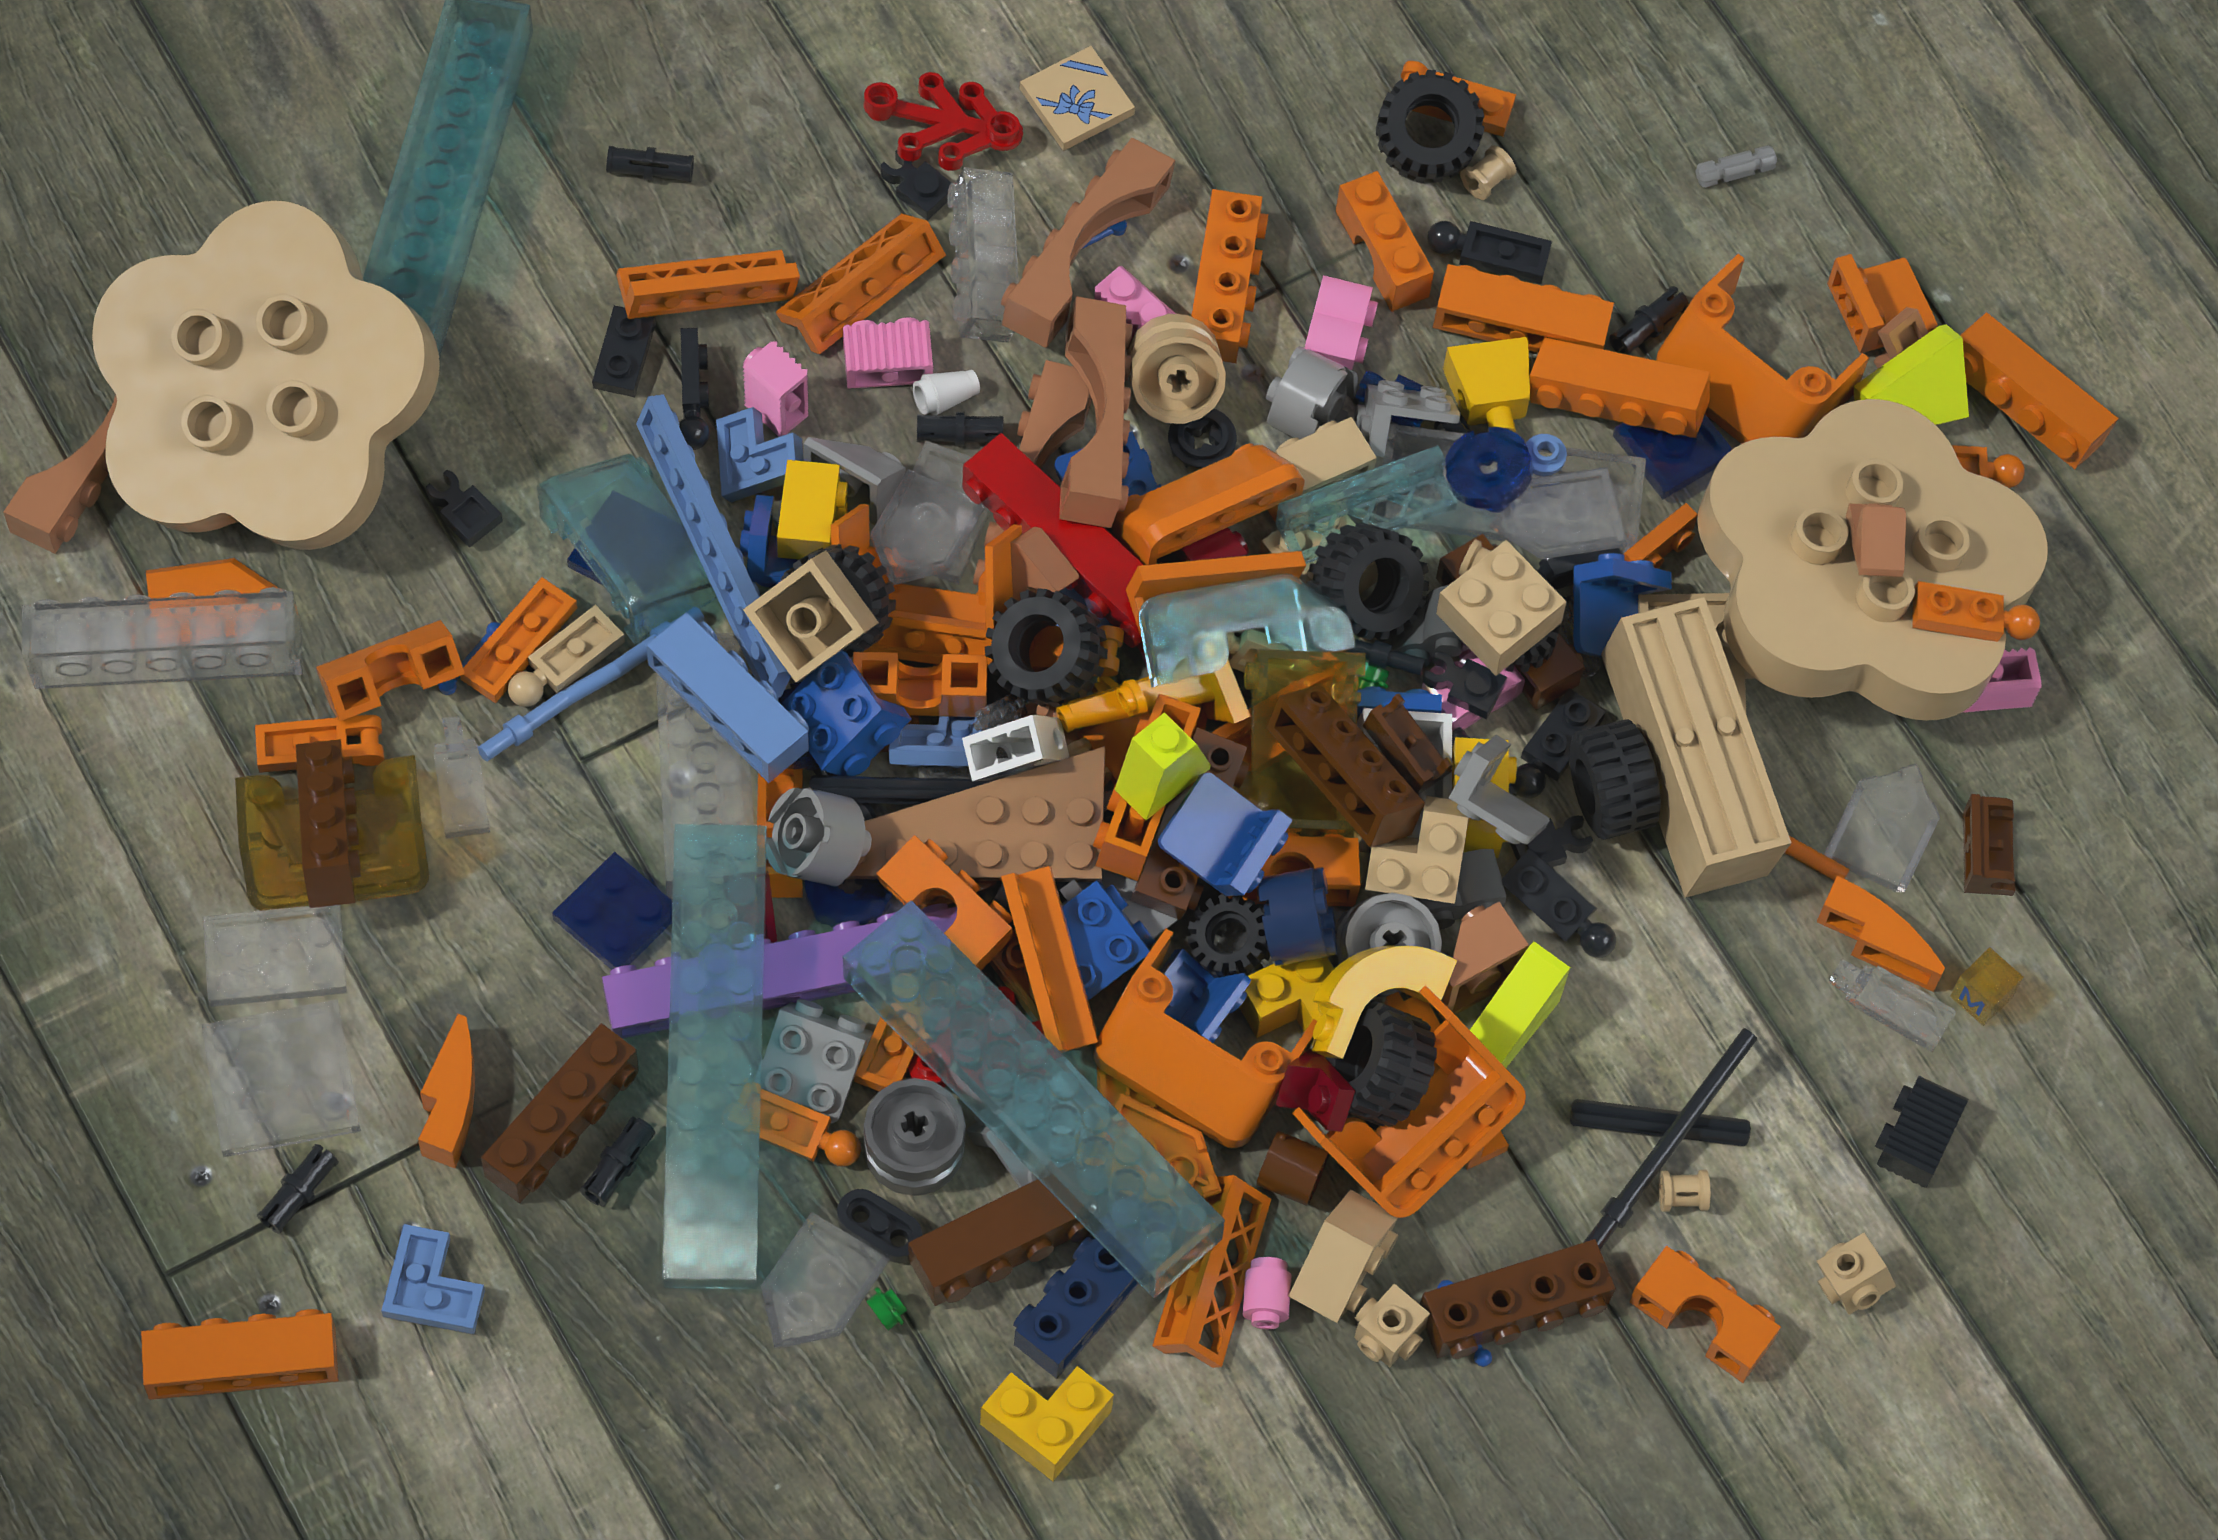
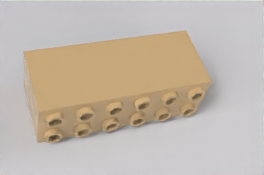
[1601,597,1791,898]

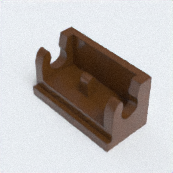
[1362,693,1453,795]
[1963,794,2015,896]

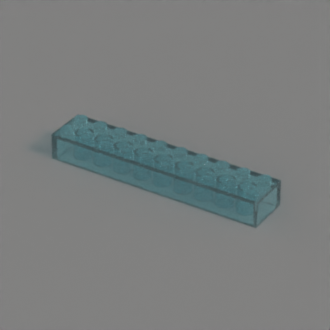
[363,0,533,359]
[662,824,768,1289]
[842,900,1225,1298]

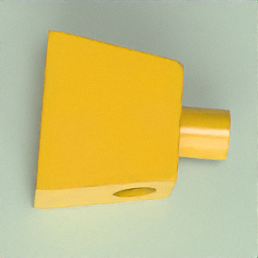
[1443,337,1530,441]

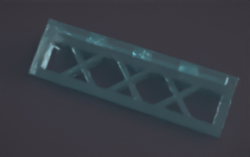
[1276,445,1457,564]

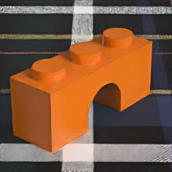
[1336,171,1434,312]
[316,620,465,721]
[853,652,988,717]
[1220,833,1361,907]
[876,835,1015,975]
[1629,1246,1781,1383]

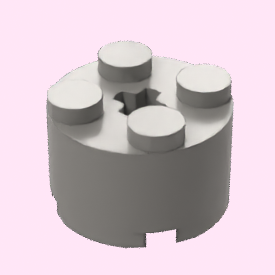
[1266,346,1358,439]
[765,788,872,886]

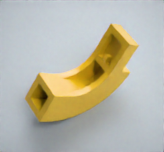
[1312,946,1457,1059]

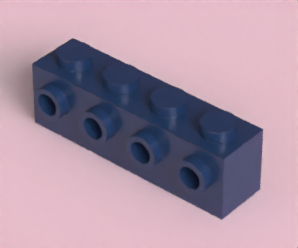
[1013,1195,1176,1379]

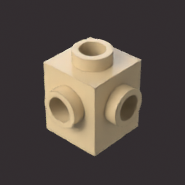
[1817,1233,1896,1315]
[1354,1284,1430,1367]

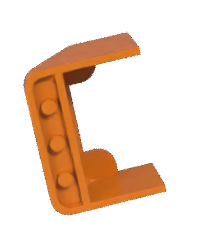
[1656,253,1869,444]
[1111,443,1305,565]
[831,504,1022,665]
[1093,928,1317,1148]
[1292,985,1526,1218]

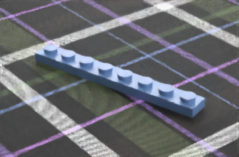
[636,395,791,698]

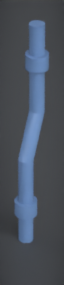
[477,606,705,761]

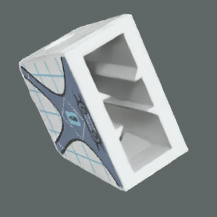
[962,715,1070,781]

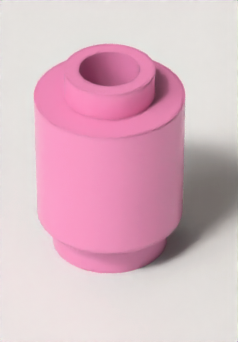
[1243,1257,1292,1329]

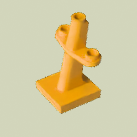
[1056,631,1251,732]

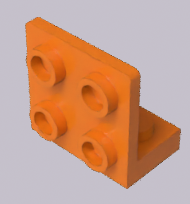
[1827,254,1938,354]

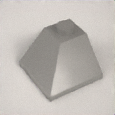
[803,437,906,526]

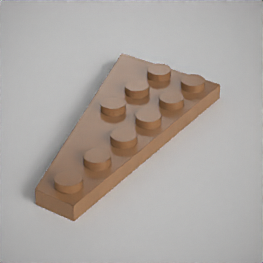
[846,746,1106,882]

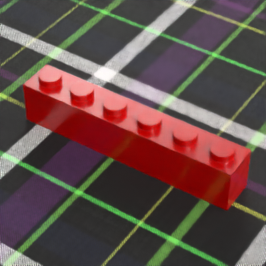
[962,433,1186,656]

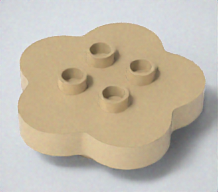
[92,201,440,550]
[1698,399,2048,721]

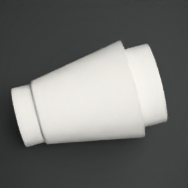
[913,370,980,416]

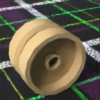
[1127,314,1226,424]

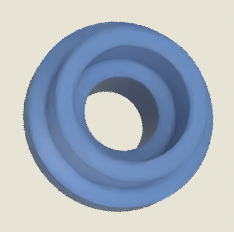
[1523,434,1567,477]

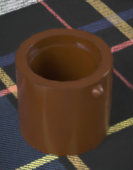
[1256,1131,1329,1206]

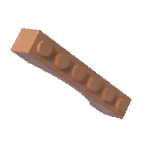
[1001,138,1176,348]
[1059,296,1132,528]
[973,360,1092,585]
[3,395,117,554]

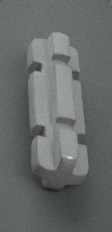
[1695,145,1777,188]

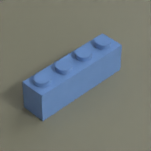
[647,612,809,783]

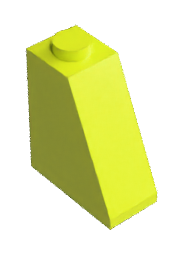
[1853,324,1969,425]
[1114,712,1211,820]
[1470,941,1571,1068]

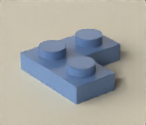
[716,407,804,502]
[889,713,987,768]
[381,1224,485,1334]

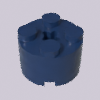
[1258,867,1337,966]

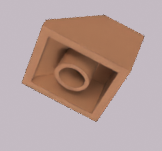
[1439,902,1529,1022]

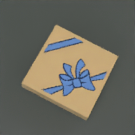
[1020,46,1135,151]

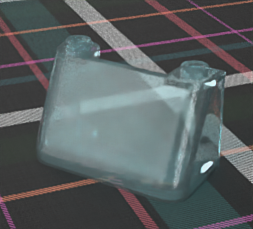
[537,453,717,646]
[1139,574,1355,688]

